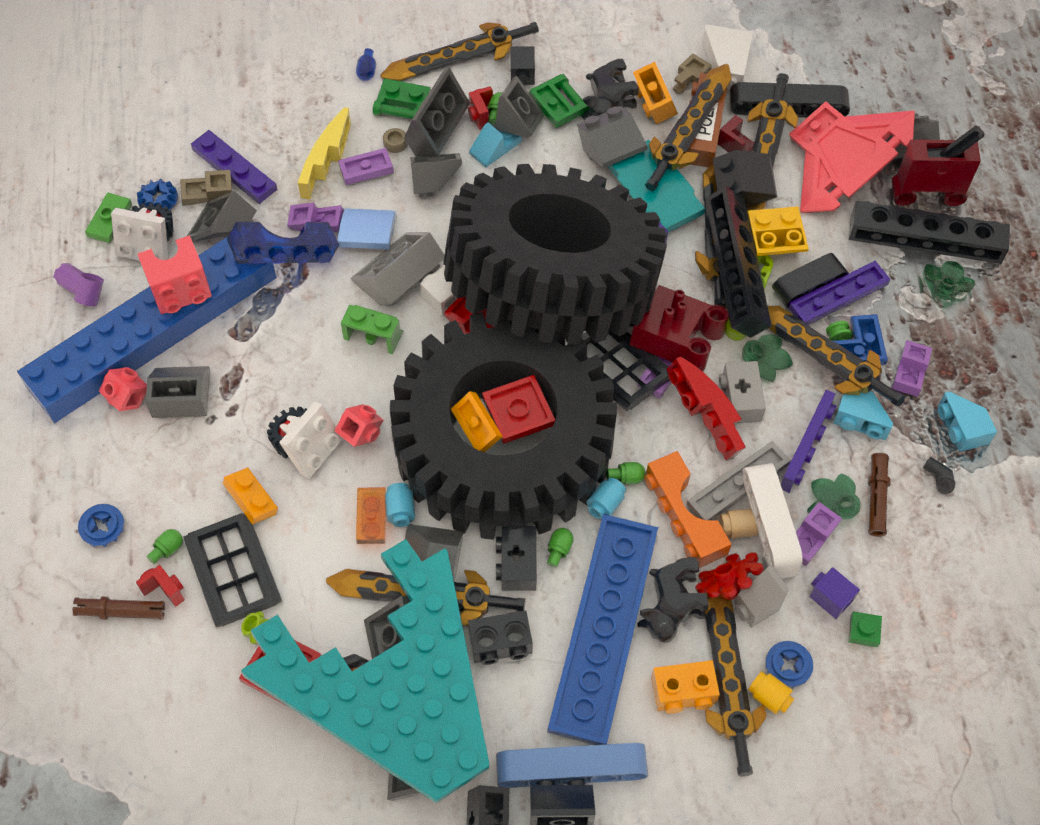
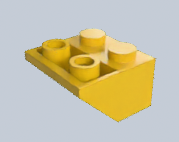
[748,206,809,256]

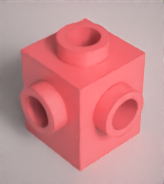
[99,367,147,411]
[334,404,384,447]

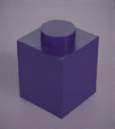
[809,567,860,620]

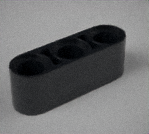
[772,253,849,308]

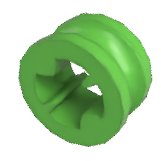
[825,321,853,341]

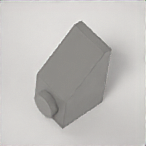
[734,566,789,628]

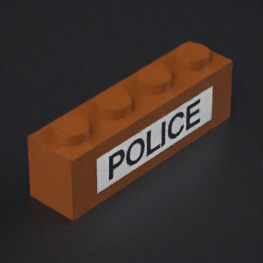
[687,72,727,168]

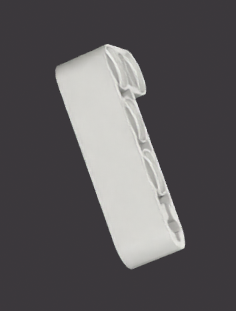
[742,463,802,579]

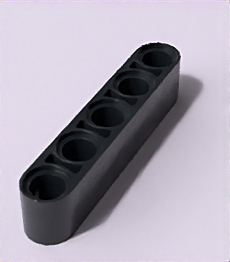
[730,82,850,117]

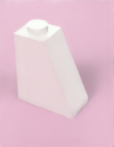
[702,24,753,90]

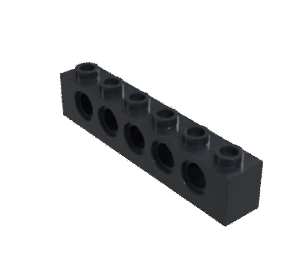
[705,186,772,338]
[848,201,1010,264]

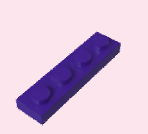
[191,130,278,204]
[788,260,891,325]
[781,390,837,493]

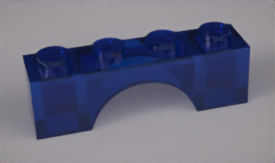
[227,222,339,264]

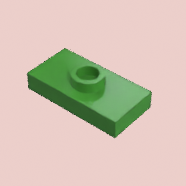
[85,192,132,243]

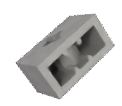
[719,361,766,423]

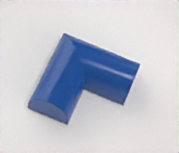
[833,314,888,365]

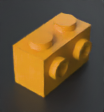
[633,62,678,124]
[651,660,720,714]

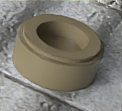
[383,128,408,153]

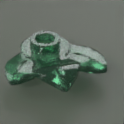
[924,261,975,300]
[742,334,793,382]
[807,473,861,519]

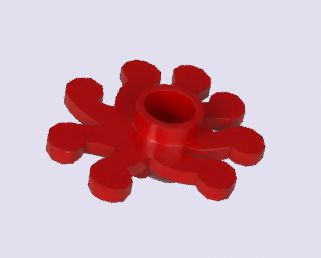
[695,552,764,600]

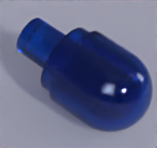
[356,48,376,81]

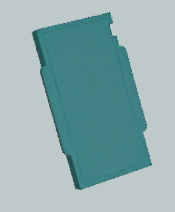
[607,140,705,233]

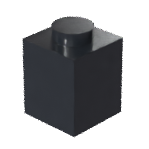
[510,46,535,85]

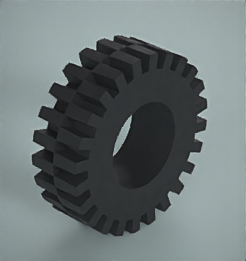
[443,164,667,344]
[390,312,617,540]

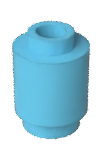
[586,478,626,519]
[385,483,415,527]

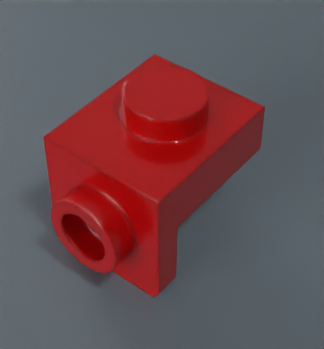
[468,86,493,130]
[136,565,185,607]

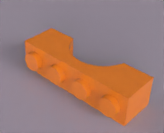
[644,451,732,568]

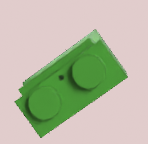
[341,305,404,354]

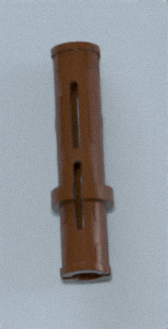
[868,453,891,537]
[72,596,165,620]

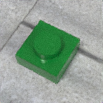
[848,611,882,647]

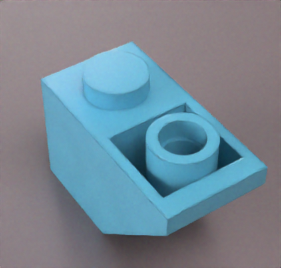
[833,391,893,441]
[938,392,997,452]

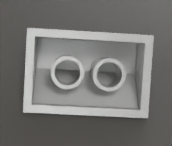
[351,232,444,305]

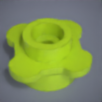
[241,611,269,644]

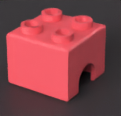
[137,236,212,315]

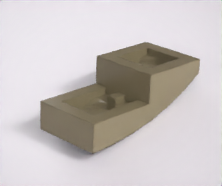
[180,170,232,206]

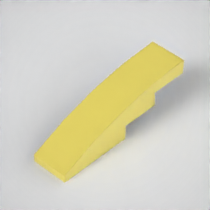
[298,107,351,199]

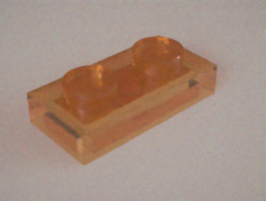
[356,487,386,544]

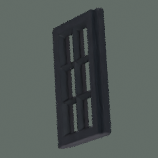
[582,330,670,412]
[183,513,282,628]

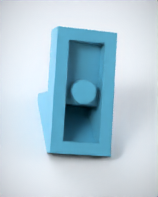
[469,122,522,168]

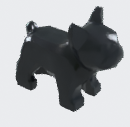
[582,59,638,120]
[637,557,709,643]

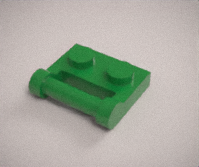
[529,74,589,128]
[373,78,431,119]

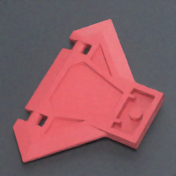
[789,101,915,213]

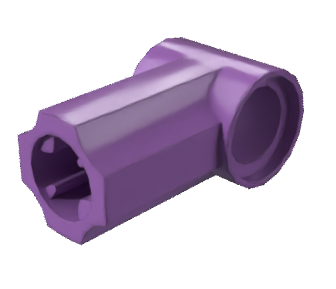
[53,263,104,306]

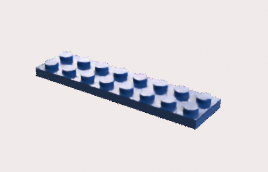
[547,514,659,745]

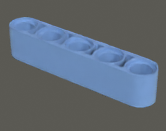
[496,743,648,788]

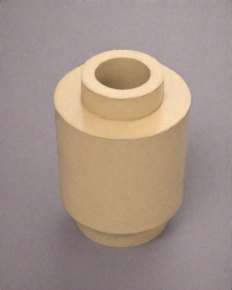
[719,508,759,539]

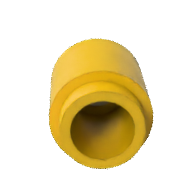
[748,671,795,715]

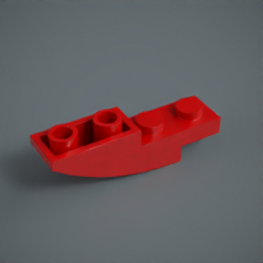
[666,357,746,461]

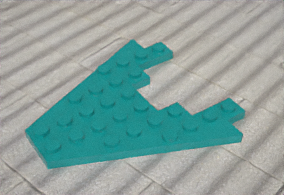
[241,539,490,804]

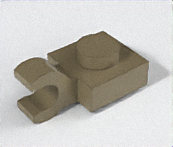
[672,54,712,94]

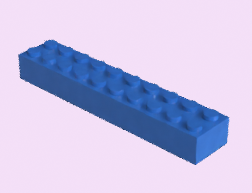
[17,228,277,424]

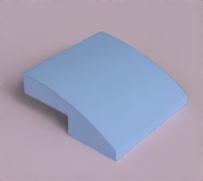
[337,208,396,250]

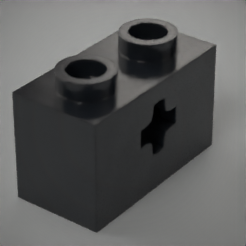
[496,526,537,591]
[467,785,510,825]

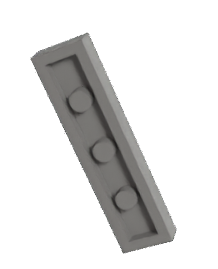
[686,441,791,521]

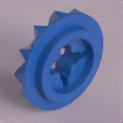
[137,178,178,210]
[78,504,125,547]
[765,641,813,688]

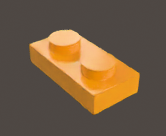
[451,392,503,453]
[222,467,278,525]

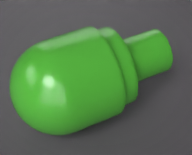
[488,92,503,125]
[606,462,646,484]
[547,528,574,567]
[146,529,183,564]

